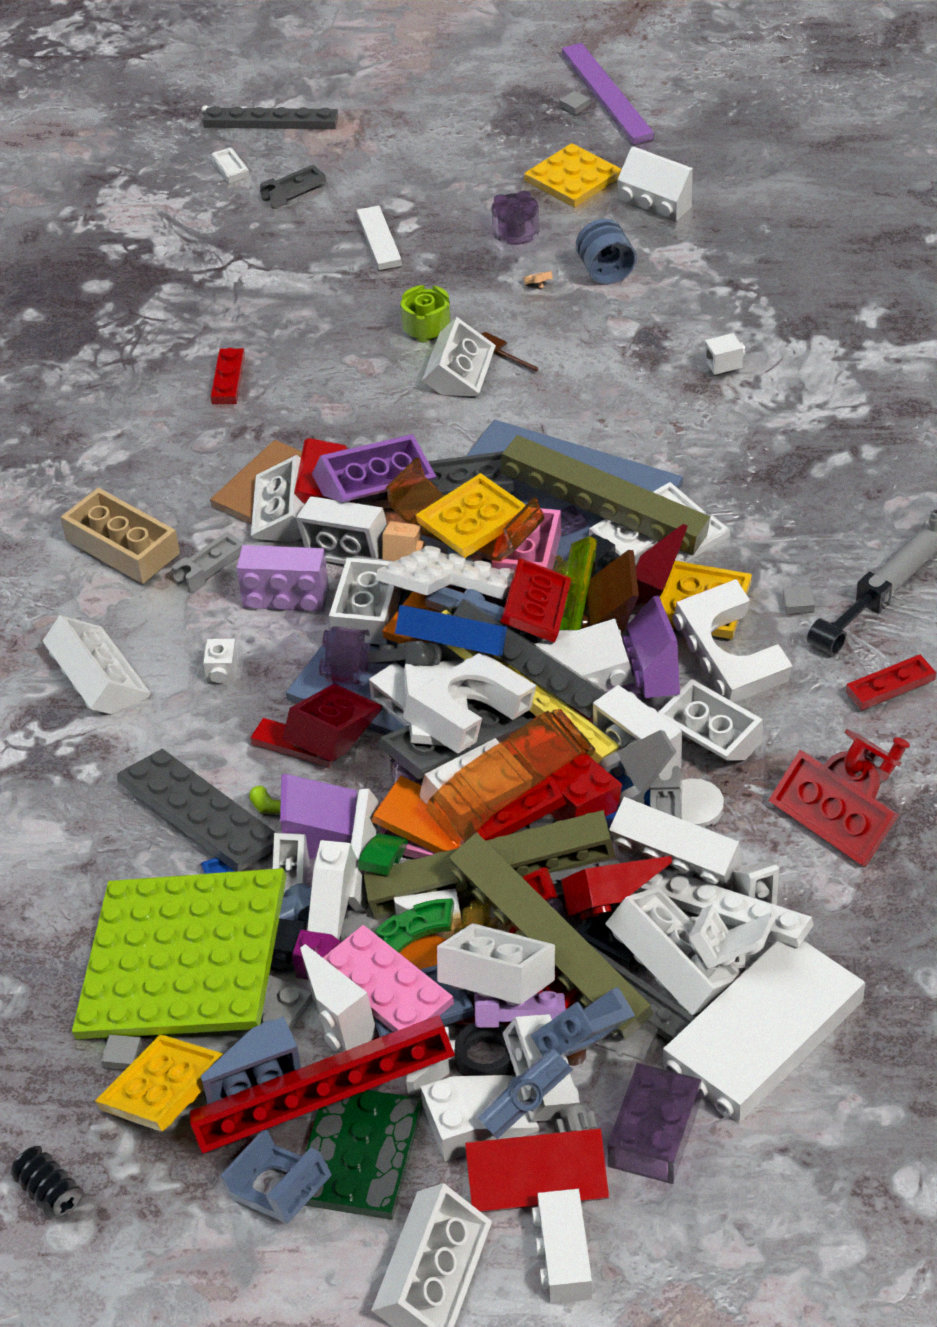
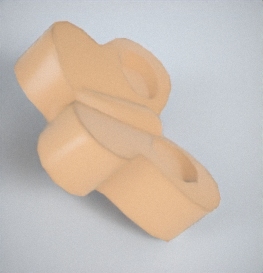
[523,271,553,288]

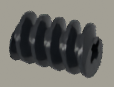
[11,1146,84,1218]

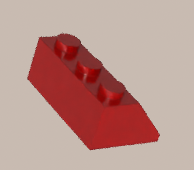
[294,438,355,504]

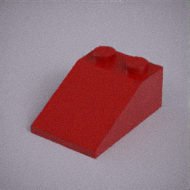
[561,856,672,920]

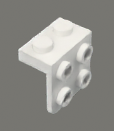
[689,904,774,969]

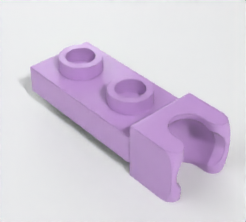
[474,991,566,1027]

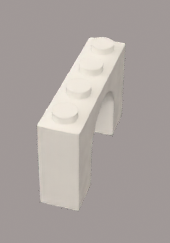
[673,579,792,703]
[403,652,537,753]

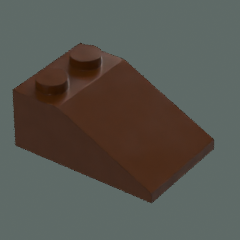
[577,550,639,635]

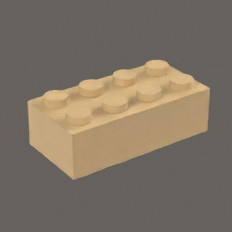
[61,488,180,584]

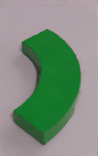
[375,898,454,953]

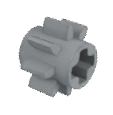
[554,1105,598,1133]

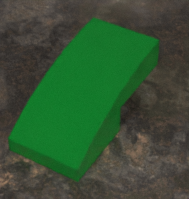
[358,833,408,876]

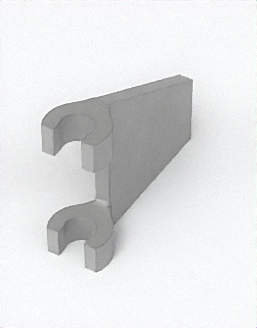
[599,730,676,804]

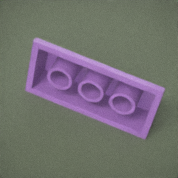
[312,434,436,502]
[623,596,680,698]

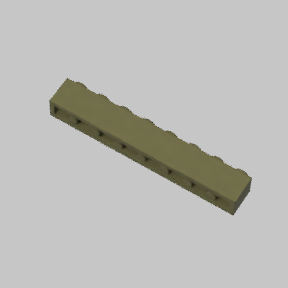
[500,435,710,556]
[364,810,616,920]
[448,832,654,1041]

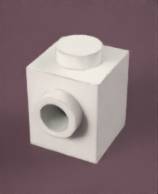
[705,333,746,375]
[203,639,238,683]

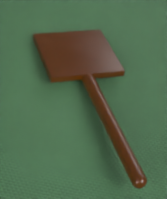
[481,332,539,372]

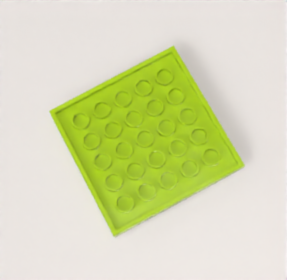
[72,868,287,1039]

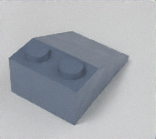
[201,1016,301,1104]

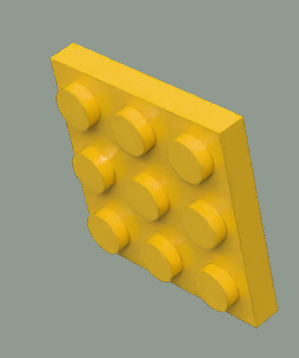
[524,143,622,208]
[416,473,531,558]
[660,561,752,639]
[95,1035,224,1132]

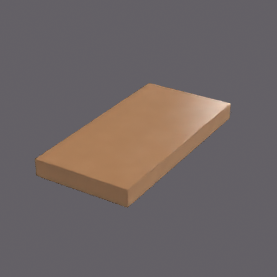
[210,440,302,524]

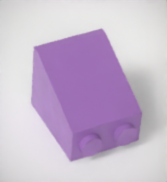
[280,774,357,859]

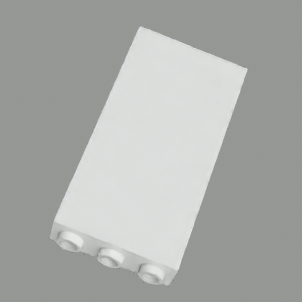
[663,940,865,1124]

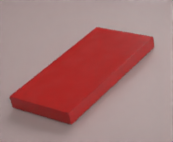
[500,558,572,643]
[465,1128,609,1212]

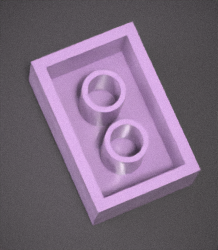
[237,545,329,611]

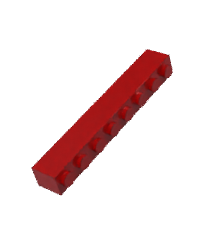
[190,1015,455,1154]

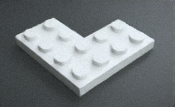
[376,546,514,599]

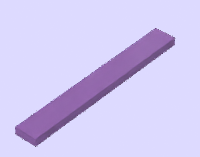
[562,43,654,145]

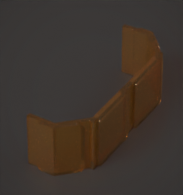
[386,457,544,562]
[426,709,596,848]

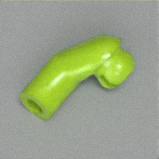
[249,785,281,815]

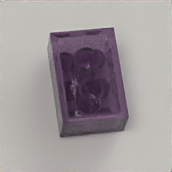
[608,1063,702,1184]

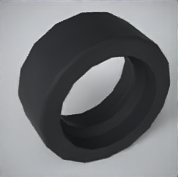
[455,1022,514,1076]

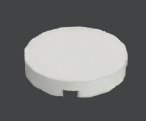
[682,778,724,829]

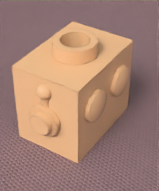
[383,521,425,561]

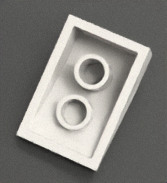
[300,944,377,1052]
[420,1075,539,1162]

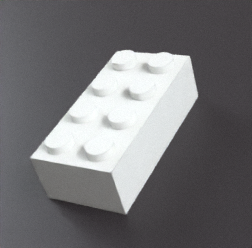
[609,797,744,890]

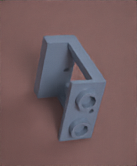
[531,987,635,1058]
[220,1129,332,1224]

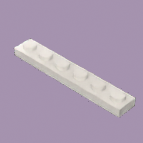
[635,869,814,947]

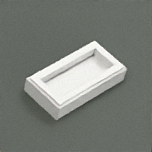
[211,147,250,183]

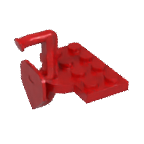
[768,729,910,867]

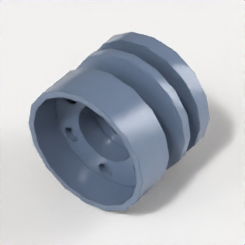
[576,218,637,285]

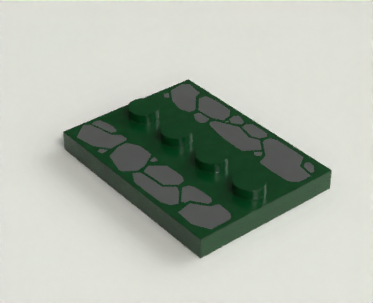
[304,1090,423,1220]

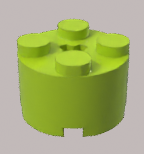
[400,285,451,343]

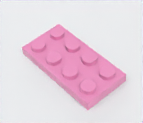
[323,925,454,1032]

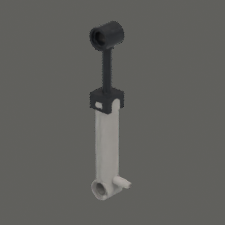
[807,509,937,656]

